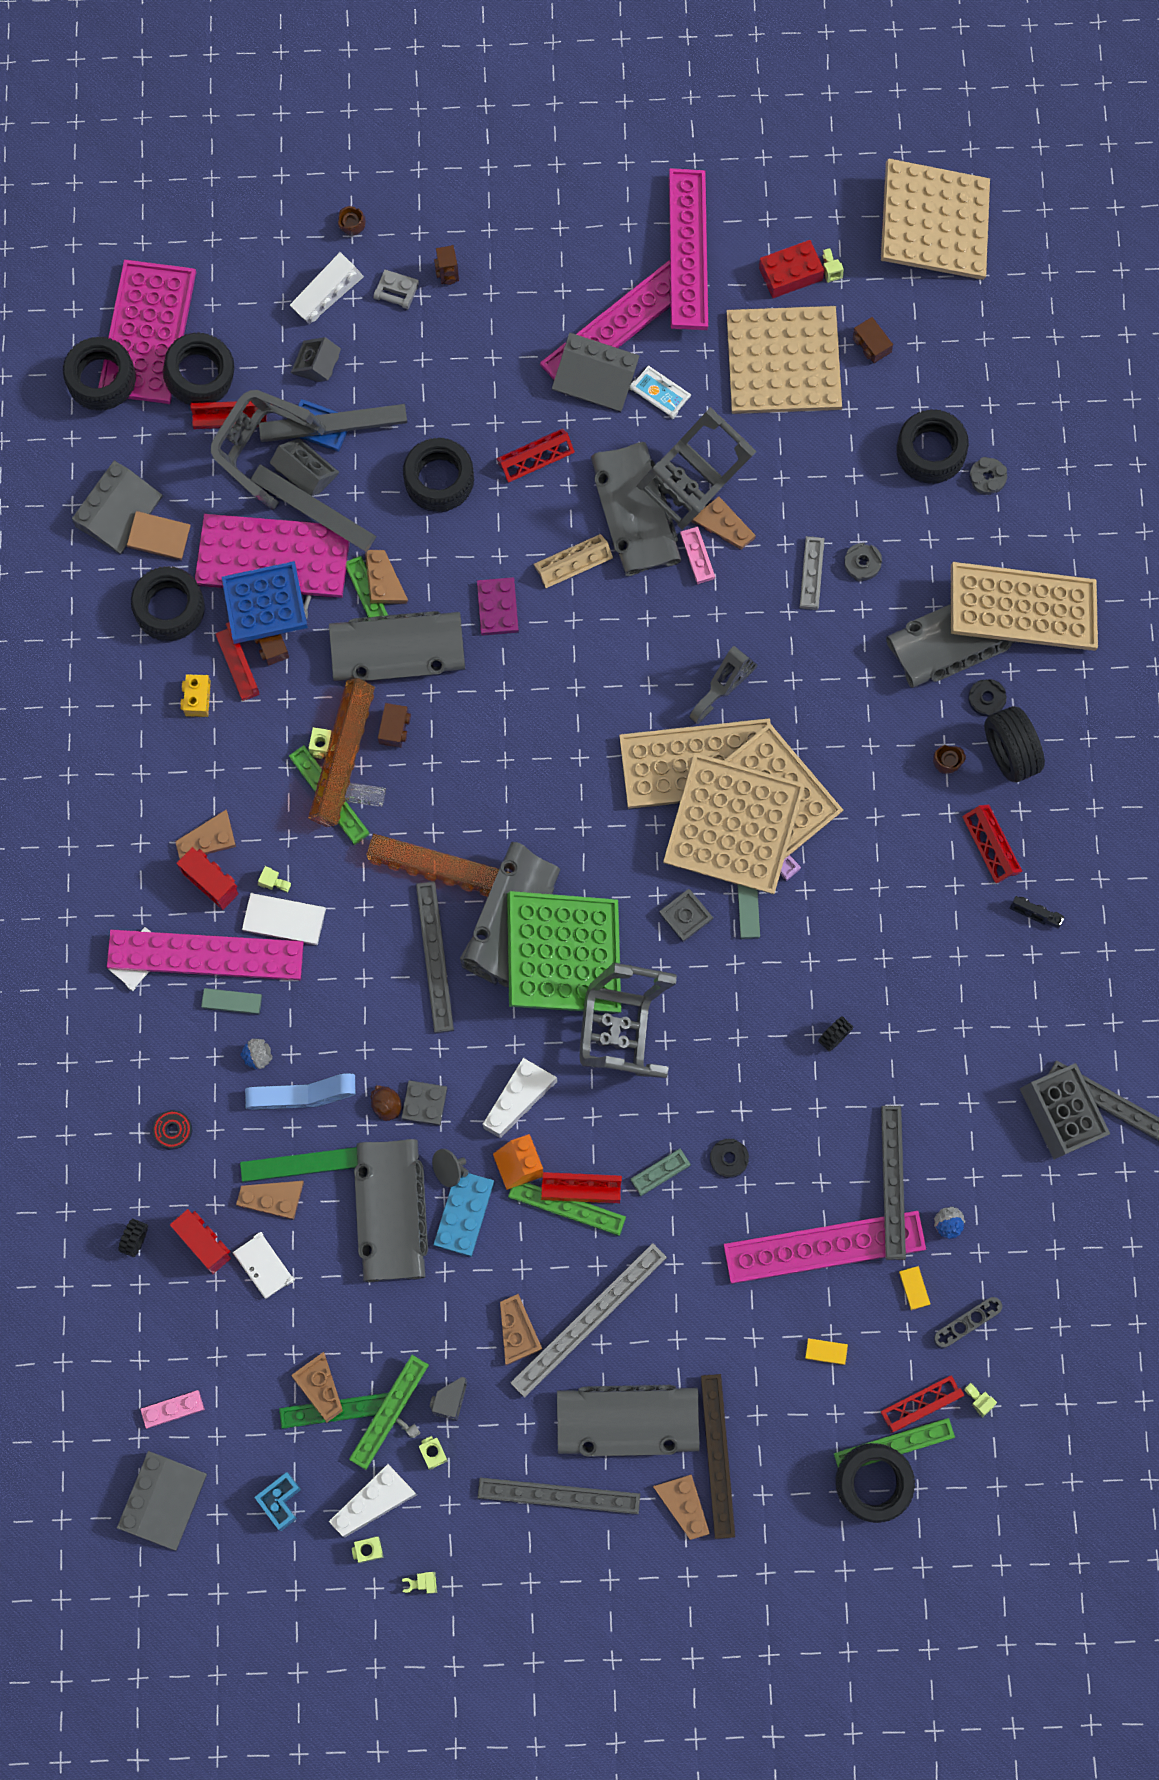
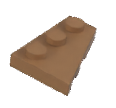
[691,497,756,550]
[365,550,408,604]
[175,809,236,859]
[236,1181,304,1220]
[500,1294,542,1366]
[291,1352,343,1423]
[653,1475,710,1540]

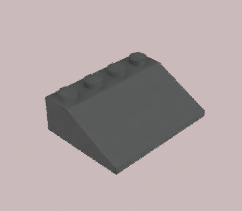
[551,333,640,412]
[72,460,163,554]
[1020,1063,1110,1160]
[117,1451,207,1551]

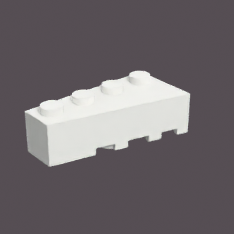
[290,252,364,324]
[483,1058,557,1138]
[329,1464,417,1538]

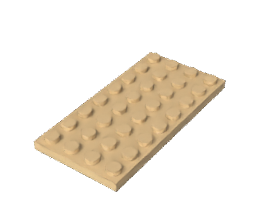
[951,562,1098,651]
[619,718,771,809]

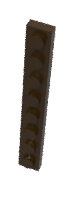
[701,1374,735,1539]

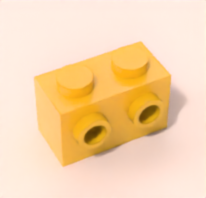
[181,674,211,717]

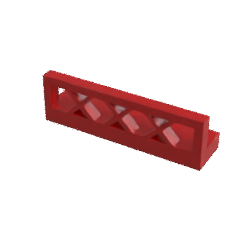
[191,401,267,429]
[496,428,575,483]
[215,622,260,701]
[962,805,1023,883]
[541,1172,622,1203]
[881,1375,964,1434]

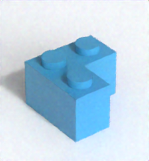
[254,1472,301,1531]

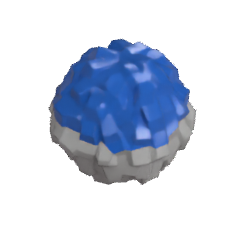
[241,1039,272,1069]
[934,1207,965,1239]

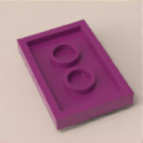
[477,577,519,636]

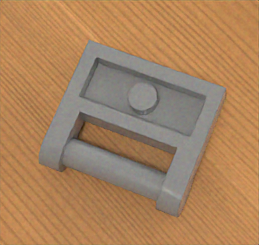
[373,270,419,310]

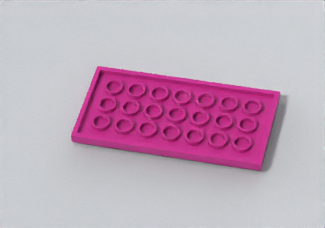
[98,260,196,404]
[195,514,350,598]

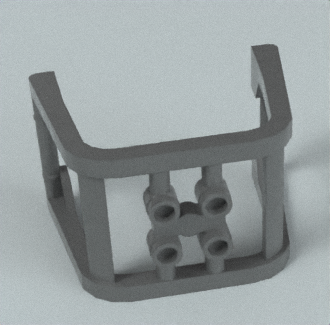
[211,390,326,510]
[637,407,757,530]
[580,963,677,1078]

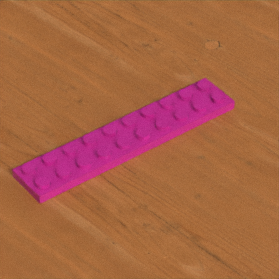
[669,168,708,330]
[540,260,671,380]
[107,930,304,981]
[724,1211,926,1284]

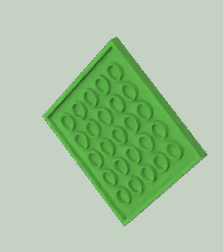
[507,891,621,1014]

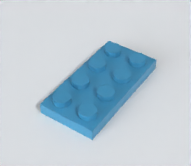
[434,1173,494,1257]

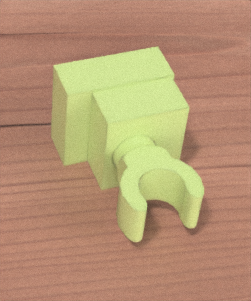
[822,248,844,283]
[258,866,291,892]
[964,1383,997,1417]
[402,1572,437,1594]

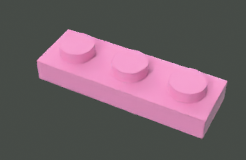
[680,527,715,584]
[141,1390,205,1429]

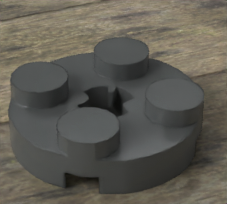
[969,457,1007,495]
[844,543,882,581]

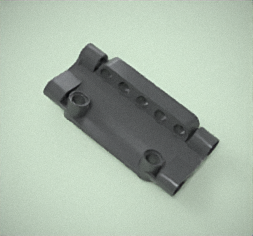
[591,442,681,576]
[886,604,1016,688]
[329,611,465,681]
[463,842,560,988]
[354,1139,428,1282]
[557,1385,699,1457]

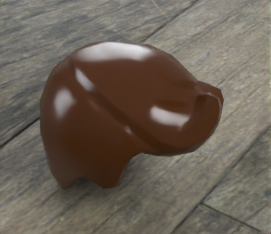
[338,206,366,236]
[933,745,966,774]
[370,1085,402,1121]

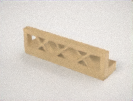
[534,534,613,588]

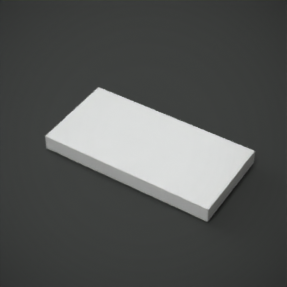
[242,893,326,946]

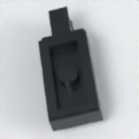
[1010,896,1064,929]

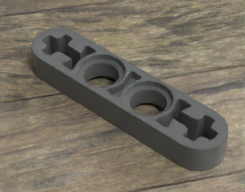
[934,1297,1002,1348]

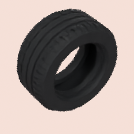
[163,332,234,405]
[63,337,136,411]
[896,409,969,484]
[403,437,474,512]
[131,566,205,641]
[984,706,1045,783]
[835,1443,915,1523]

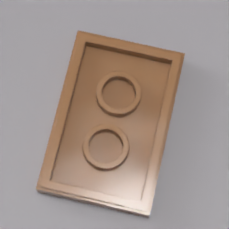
[127,511,191,561]

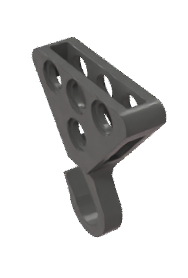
[689,646,758,724]

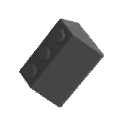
[270,438,339,496]

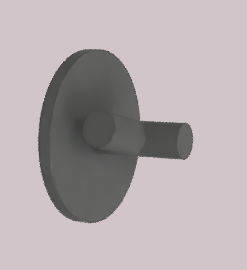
[432,1149,469,1187]

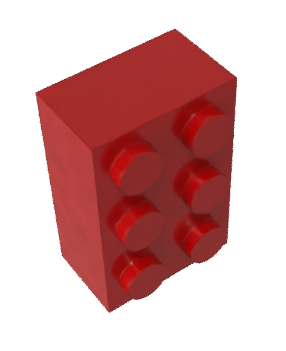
[759,240,824,298]
[177,847,239,910]
[170,1209,231,1274]

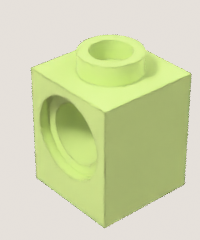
[309,727,333,759]
[419,1436,448,1470]
[352,1537,384,1563]

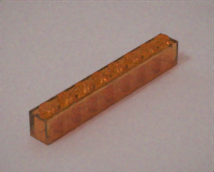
[308,678,375,827]
[366,833,512,896]

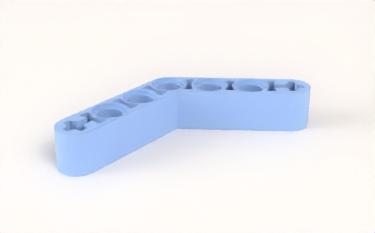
[245,1074,356,1110]

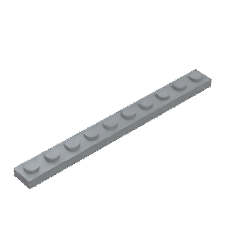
[511,1244,667,1398]

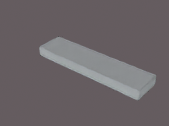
[800,536,824,610]

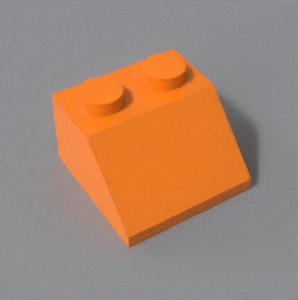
[493,1134,543,1190]

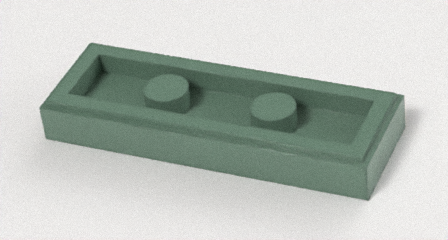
[738,885,760,939]
[201,988,262,1015]
[630,1149,691,1196]

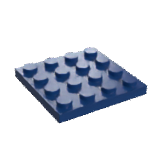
[222,561,308,644]

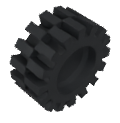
[818,1016,854,1052]
[118,1218,148,1257]

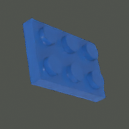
[298,399,348,452]

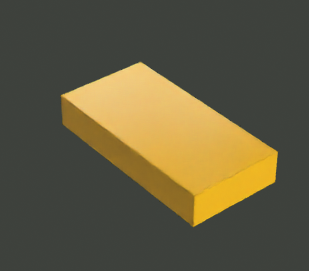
[899,1266,930,1310]
[805,1338,848,1365]

